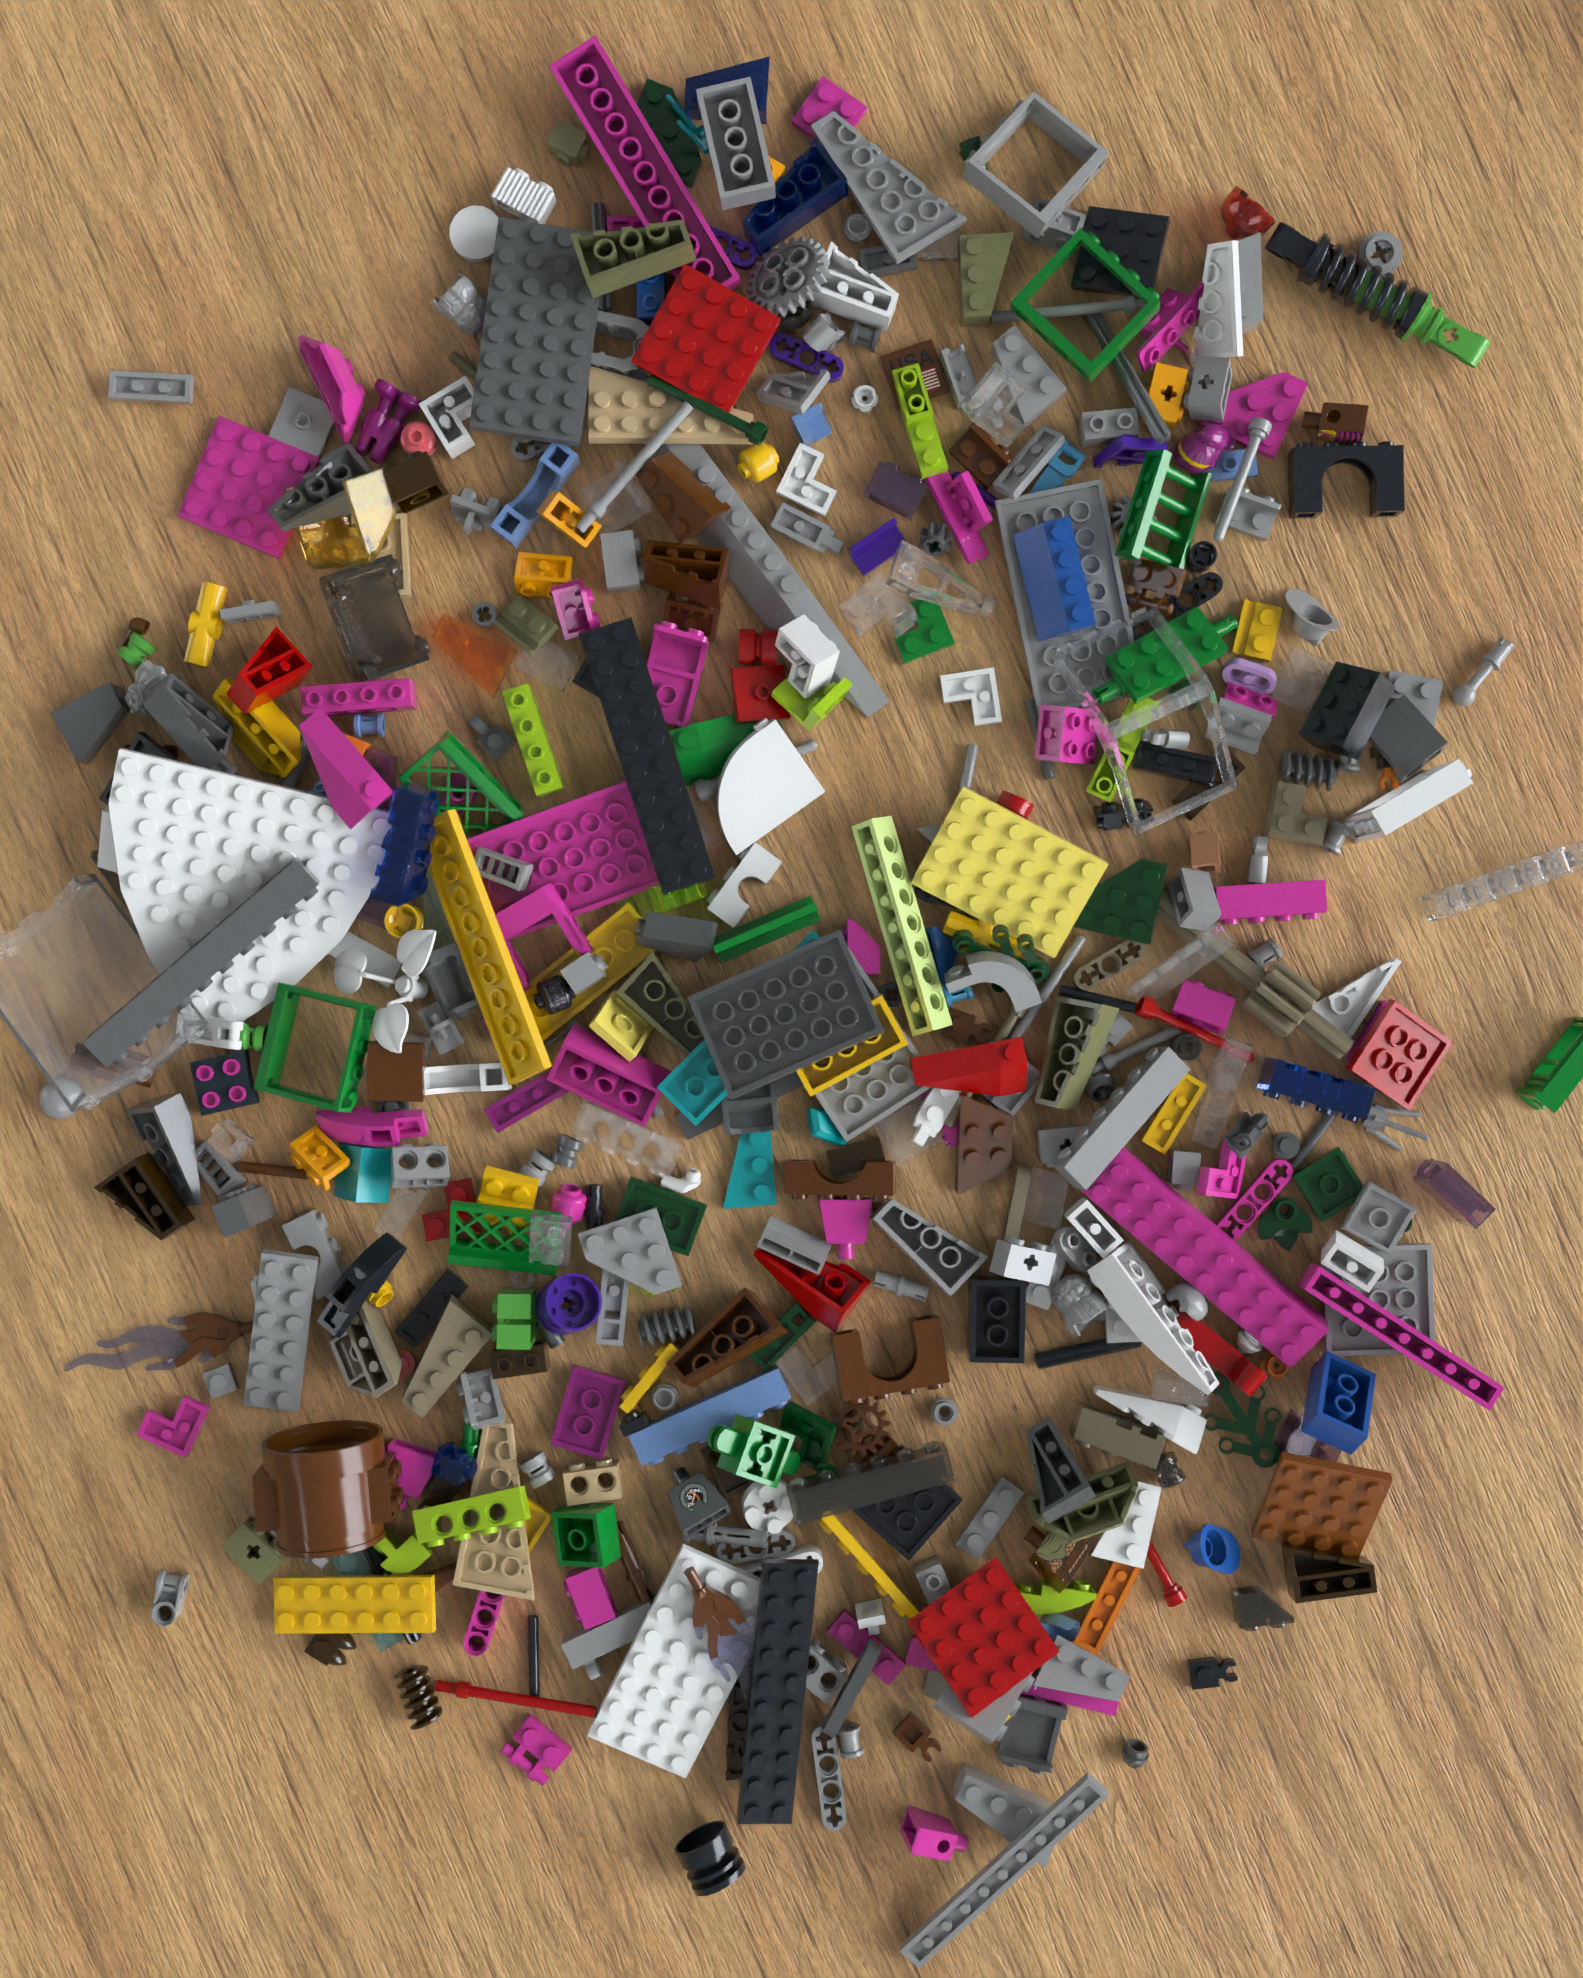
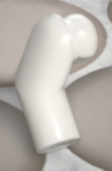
[661,1168,701,1193]

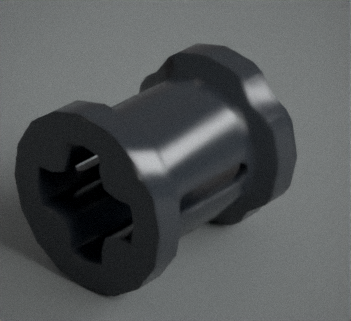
[879,983,902,1007]

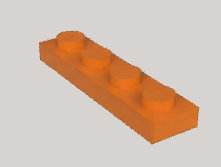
[1072,1561,1141,1656]

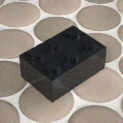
[1299,661,1395,760]
[967,1276,1026,1363]

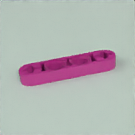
[1215,1158,1293,1241]

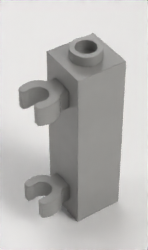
[561,1597,654,1680]

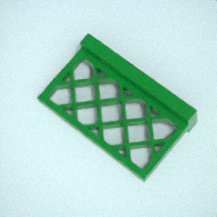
[399,730,524,839]
[713,896,821,963]
[447,1200,561,1276]

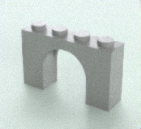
[933,1665,1043,1745]

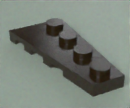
[726,1664,752,1781]

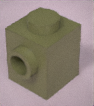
[546,119,592,168]

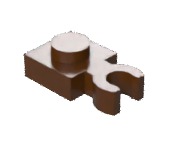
[941,1007,993,1044]
[892,1711,942,1762]

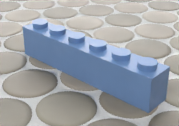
[628,1364,791,1466]

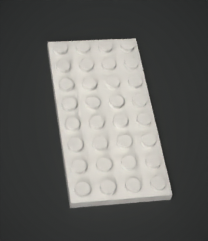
[587,1544,760,1778]

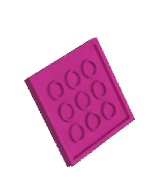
[177,416,321,559]

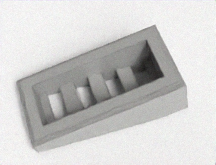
[474,846,534,891]
[195,1140,247,1197]

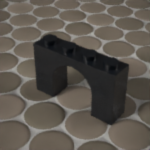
[1288,441,1405,519]

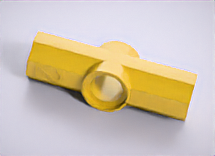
[184,582,227,668]
[942,911,1026,958]

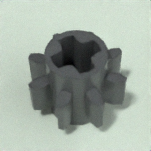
[918,522,953,557]

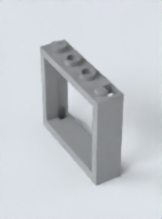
[962,91,1109,238]

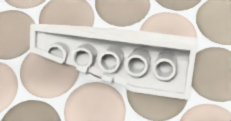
[1087,1240,1220,1395]

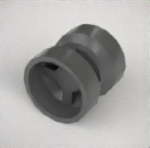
[549,1133,584,1169]

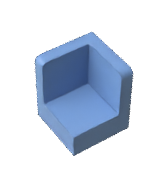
[791,403,831,446]

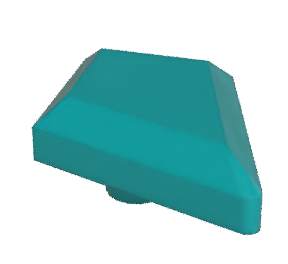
[806,1108,846,1147]

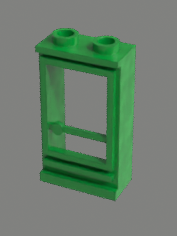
[1515,1017,1583,1113]

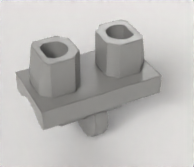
[450,487,500,535]
[417,1001,465,1055]

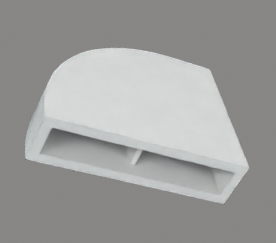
[716,718,825,855]

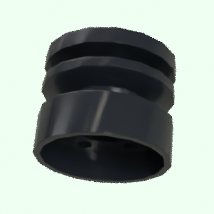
[674,1820,746,1896]

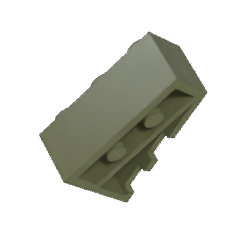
[957,232,1014,327]

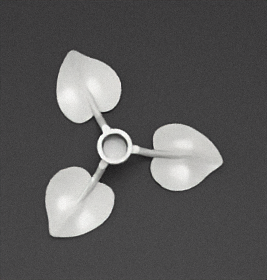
[334,930,436,1053]

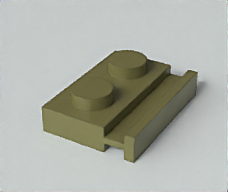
[493,594,559,657]

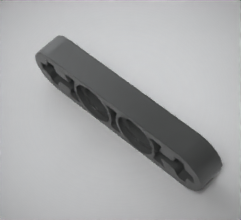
[821,1638,882,1738]

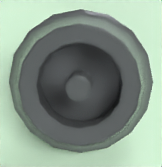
[1084,1073,1116,1102]

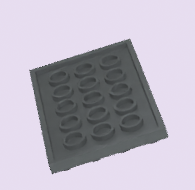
[687,929,885,1100]

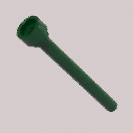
[646,375,769,446]

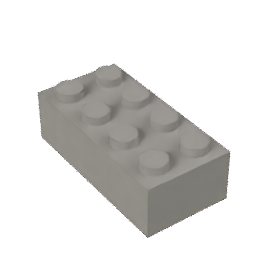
[696,77,776,211]

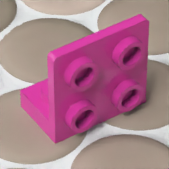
[1034,705,1100,765]

